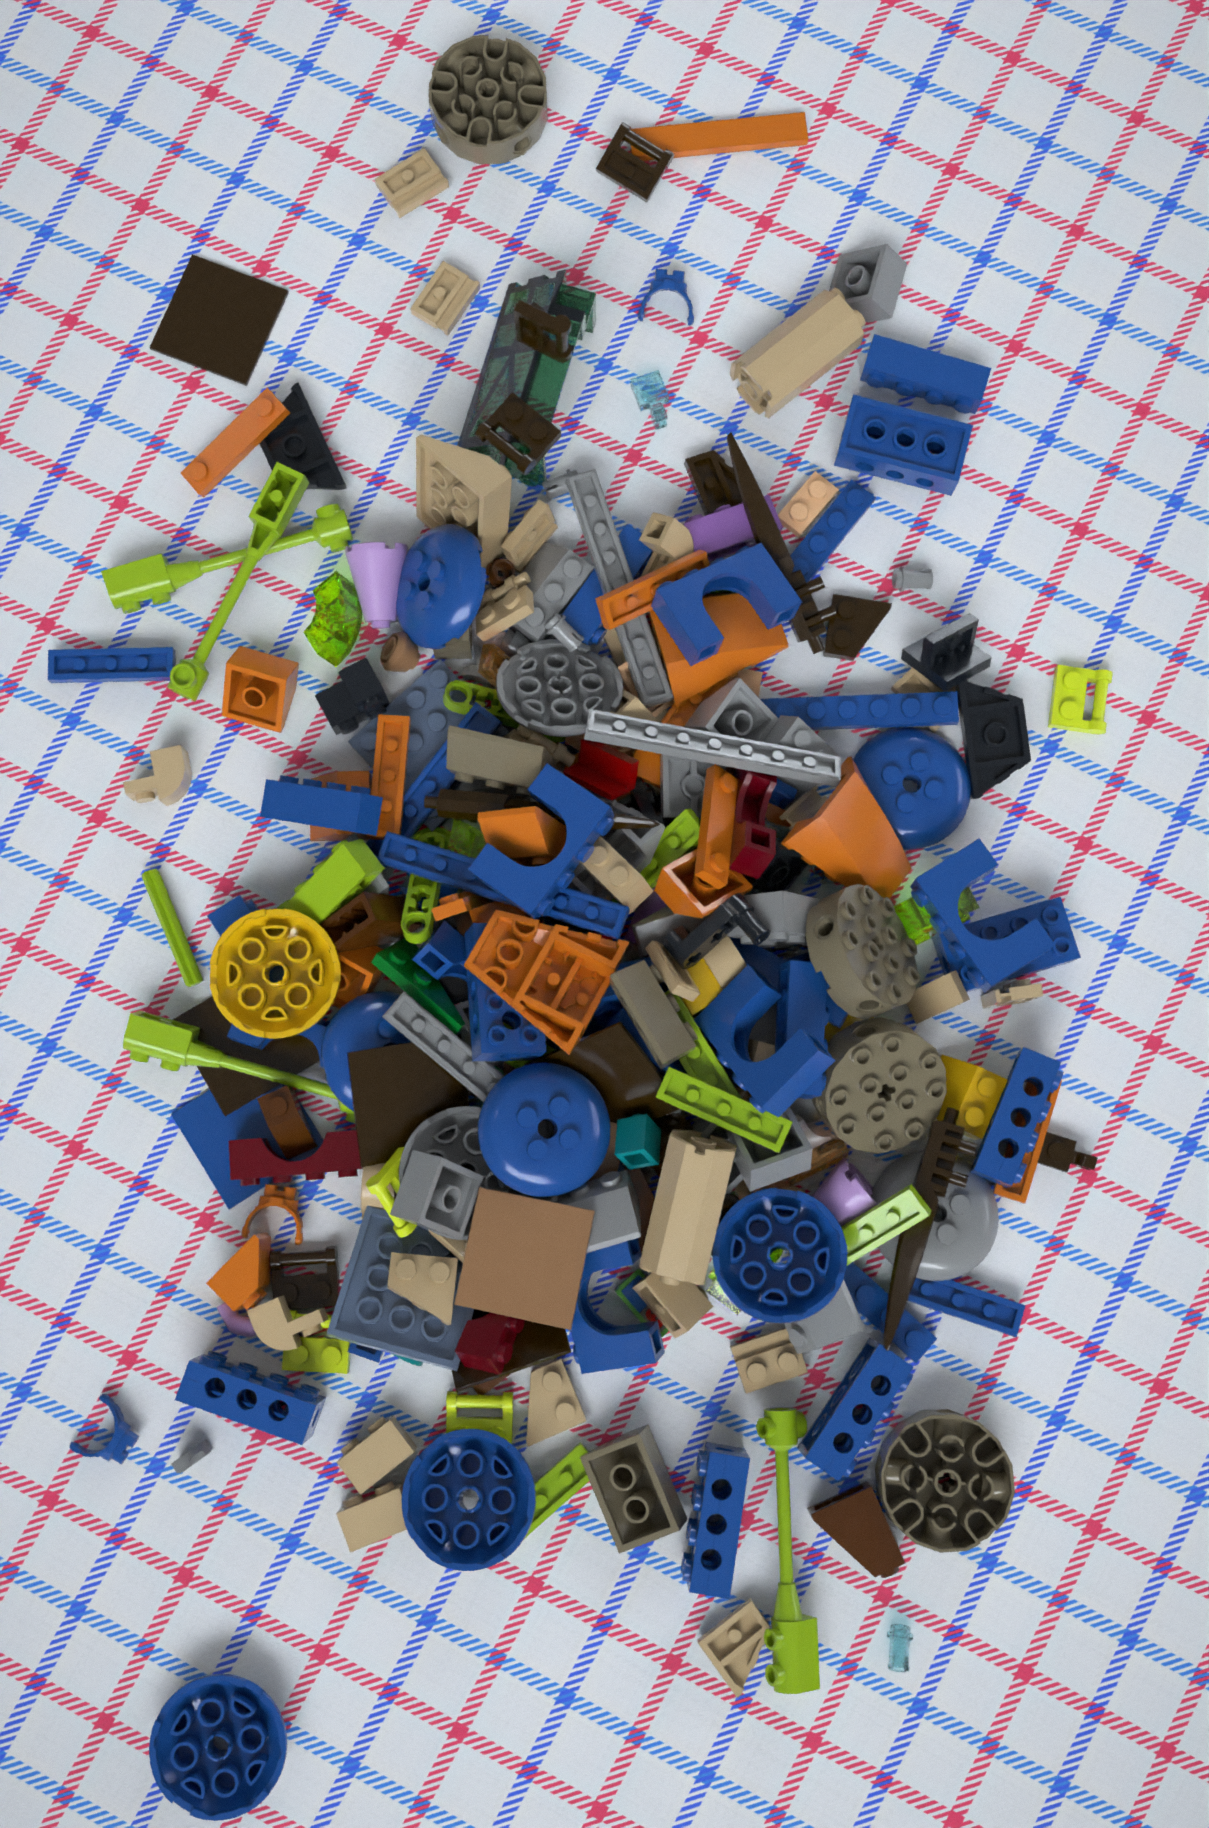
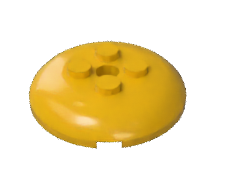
[209,908,341,1039]

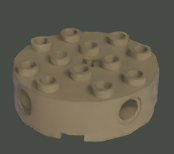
[429,35,548,164]
[805,884,920,1020]
[812,1017,947,1154]
[875,1409,1015,1553]

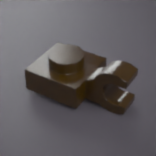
[1037,1132,1098,1173]

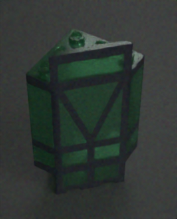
[457,269,596,486]

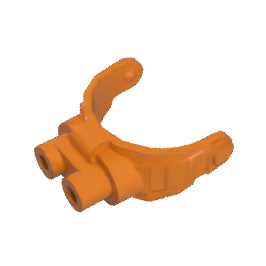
[241,1184,303,1245]

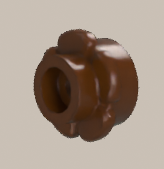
[486,559,515,588]

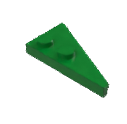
[371,938,465,1035]

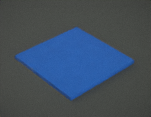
[171,1084,324,1210]

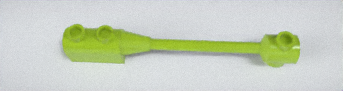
[167,462,309,702]
[101,504,353,614]
[123,1010,355,1123]
[756,1407,820,1694]

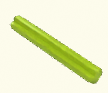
[141,869,203,987]

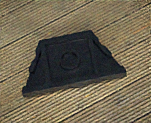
[259,383,347,490]
[955,680,1031,799]

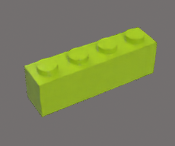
[277,839,385,924]

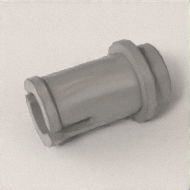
[542,469,578,501]
[892,567,933,592]
[544,612,584,653]

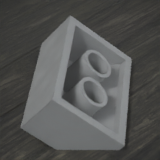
[508,542,594,642]
[534,1170,641,1253]

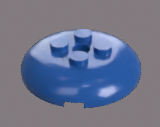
[396,524,486,649]
[853,727,971,850]
[321,991,411,1111]
[478,1063,611,1197]
[712,1188,847,1323]
[402,1429,536,1571]
[149,1674,287,1821]

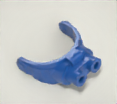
[638,269,694,326]
[69,1394,139,1465]

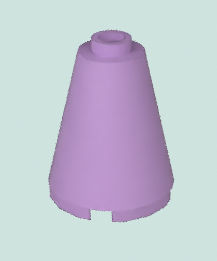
[345,542,408,629]
[812,1157,881,1227]

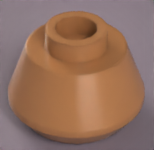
[380,631,420,673]

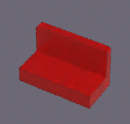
[563,739,639,800]

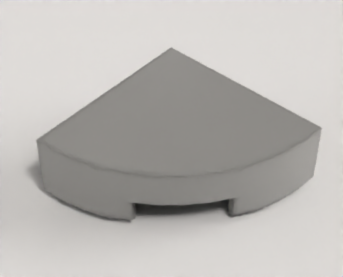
[171,1439,212,1474]

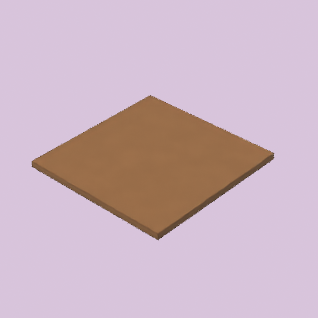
[454,1187,595,1330]

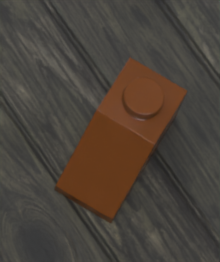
[257,1085,318,1160]

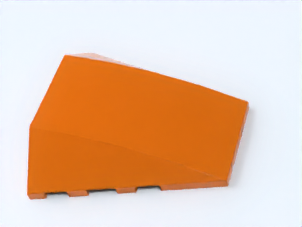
[647,593,788,708]
[781,756,912,899]
[464,910,629,1055]

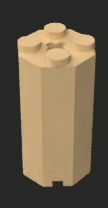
[730,288,866,418]
[639,1129,737,1286]

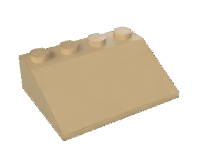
[416,435,512,568]

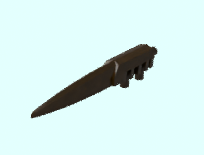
[727,432,838,654]
[424,789,660,829]
[883,1107,978,1351]

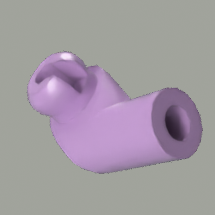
[217,1303,256,1338]

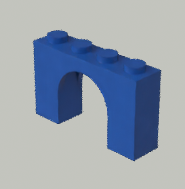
[651,543,802,666]
[468,763,615,920]
[910,838,1055,993]
[694,964,836,1118]
[569,1238,665,1374]

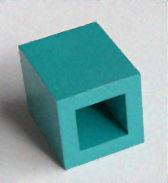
[614,1114,661,1170]

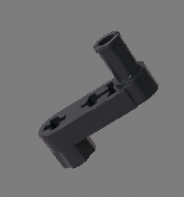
[662,893,771,969]

